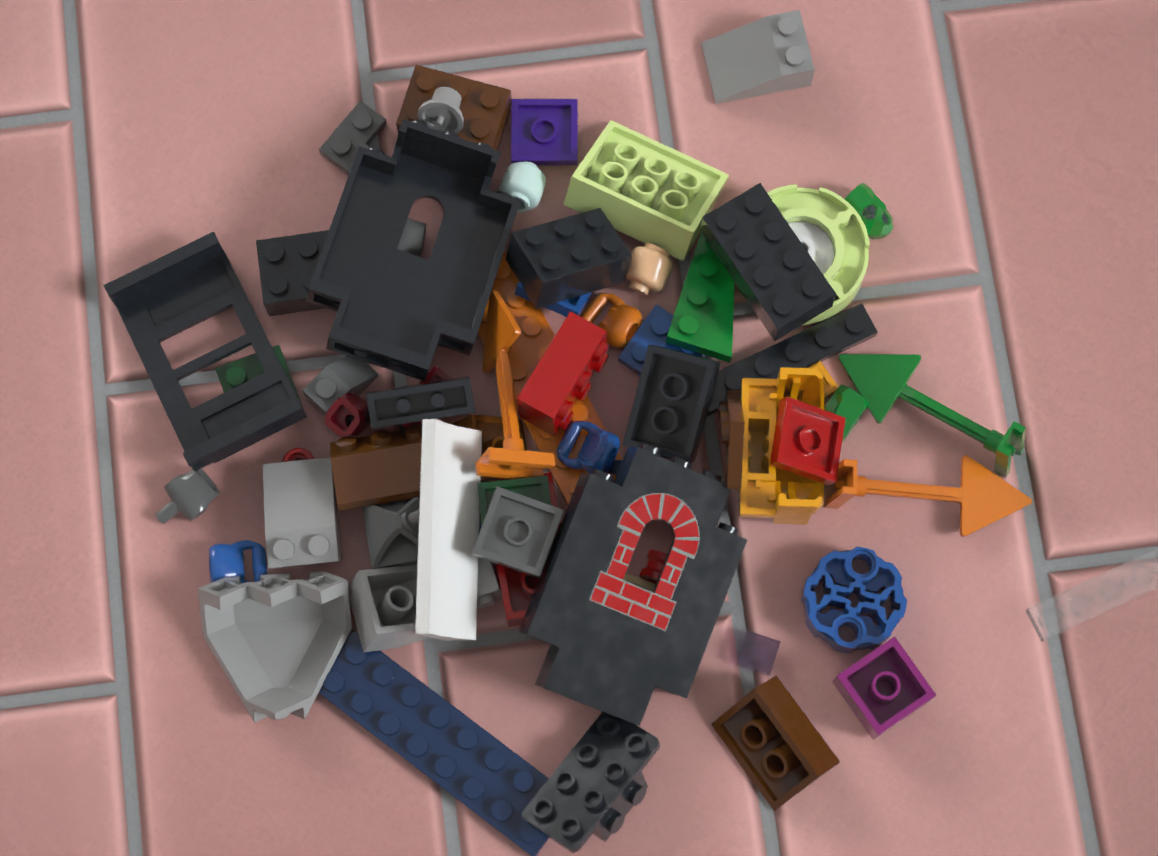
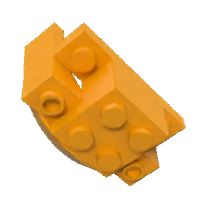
[737,367,824,525]

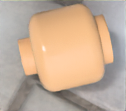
[626,243,673,296]

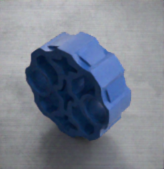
[801,547,907,654]

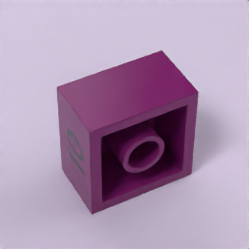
[832,636,937,740]

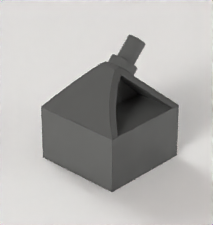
[362,497,420,569]

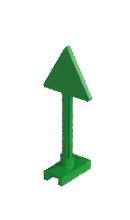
[839,354,1026,478]

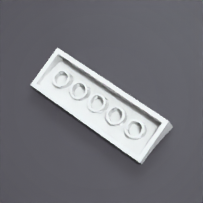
[415,419,482,641]

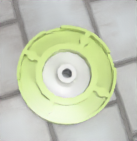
[737,184,870,325]

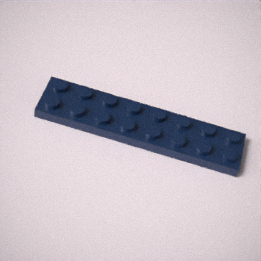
[319,630,549,856]

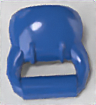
[556,421,620,474]
[209,540,267,583]

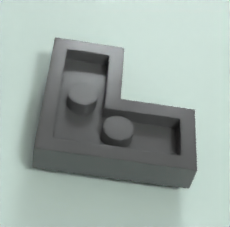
[319,101,387,175]

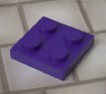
[511,99,578,166]

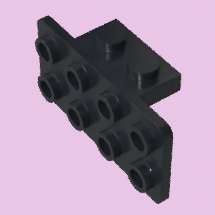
[522,712,660,853]

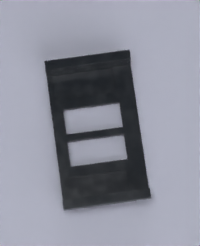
[103,231,307,472]

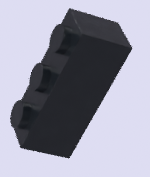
[366,376,475,429]

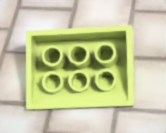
[563,120,729,261]

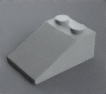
[701,10,815,104]
[263,457,342,568]
[348,564,431,652]

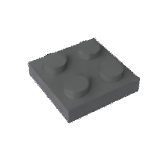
[472,486,564,579]

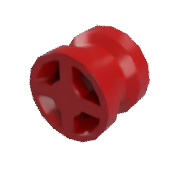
[639,549,667,584]

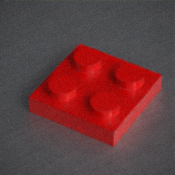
[770,396,846,486]

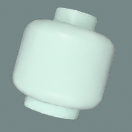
[498,161,546,212]

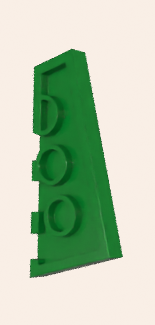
[665,233,734,363]

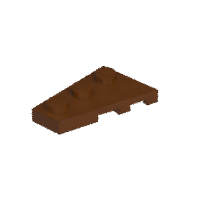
[718,390,744,489]

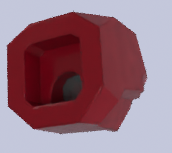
[324,393,371,437]

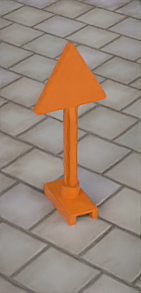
[475,290,556,479]
[824,455,1032,537]

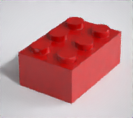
[517,311,609,437]

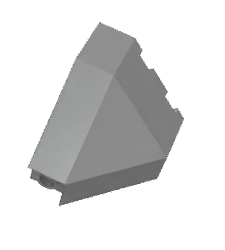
[198,571,352,722]

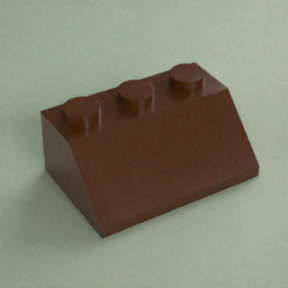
[330,424,422,511]
[711,675,840,811]

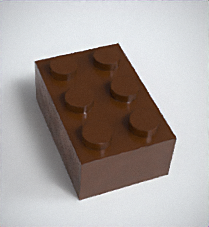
[396,65,512,151]

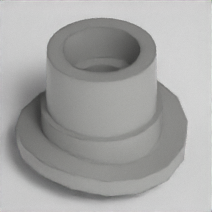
[417,87,464,134]

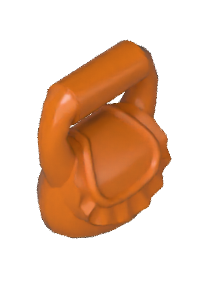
[580,292,642,348]

